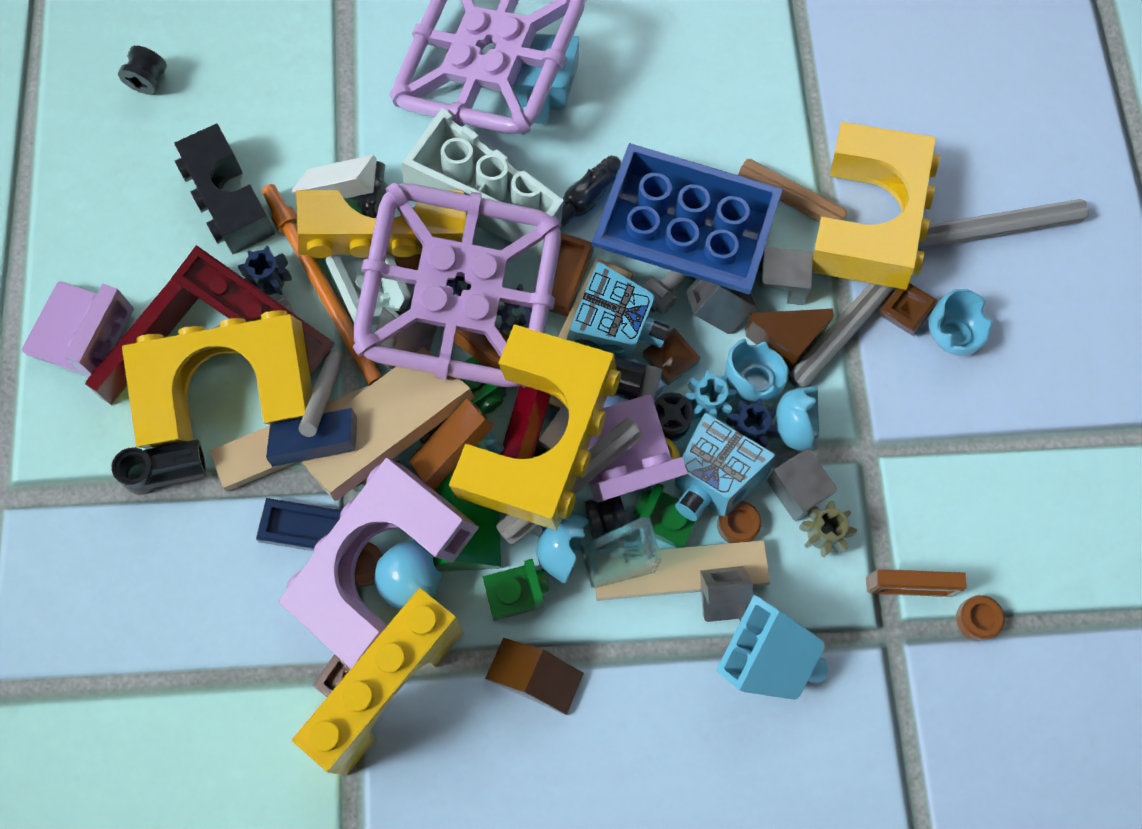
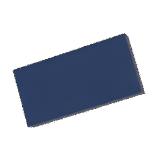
[266,408,357,467]
[256,498,342,551]

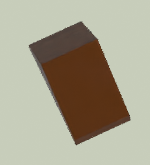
[745,308,834,371]
[485,638,584,715]

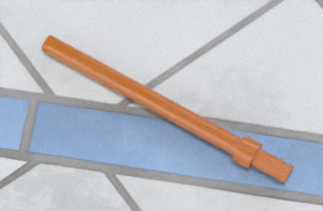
[261,184,382,386]

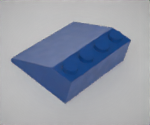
[592,143,783,295]

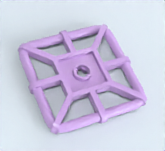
[390,0,587,135]
[352,182,561,388]

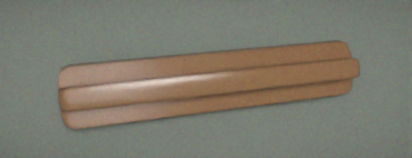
[738,159,847,222]

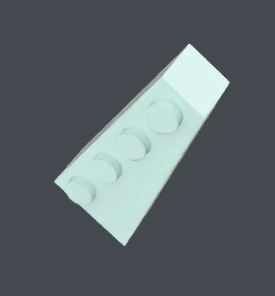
[402,108,563,256]

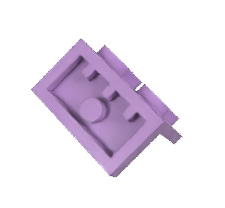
[22,281,134,377]
[587,394,688,501]

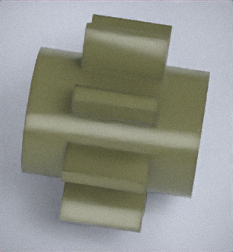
[799,501,857,558]

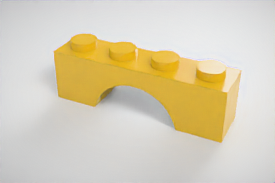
[296,190,466,258]

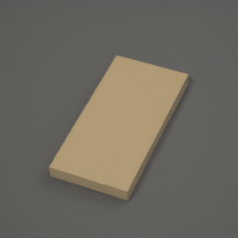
[300,347,474,502]

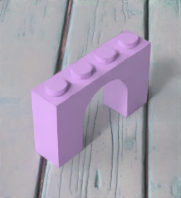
[278,458,479,669]

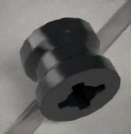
[118,45,167,95]
[654,392,694,442]
[584,495,629,543]

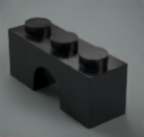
[174,123,275,255]

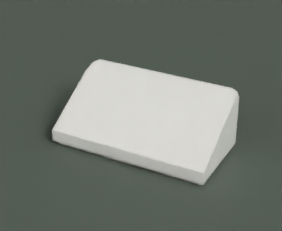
[292,155,377,198]

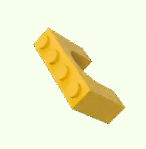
[812,122,940,290]
[122,310,313,449]
[449,324,621,531]
[291,588,464,776]

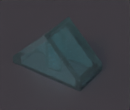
[580,517,662,588]

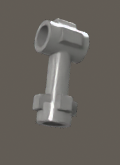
[642,270,688,315]

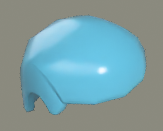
[929,289,993,356]
[725,339,789,401]
[775,386,819,452]
[536,513,589,583]
[375,540,442,611]

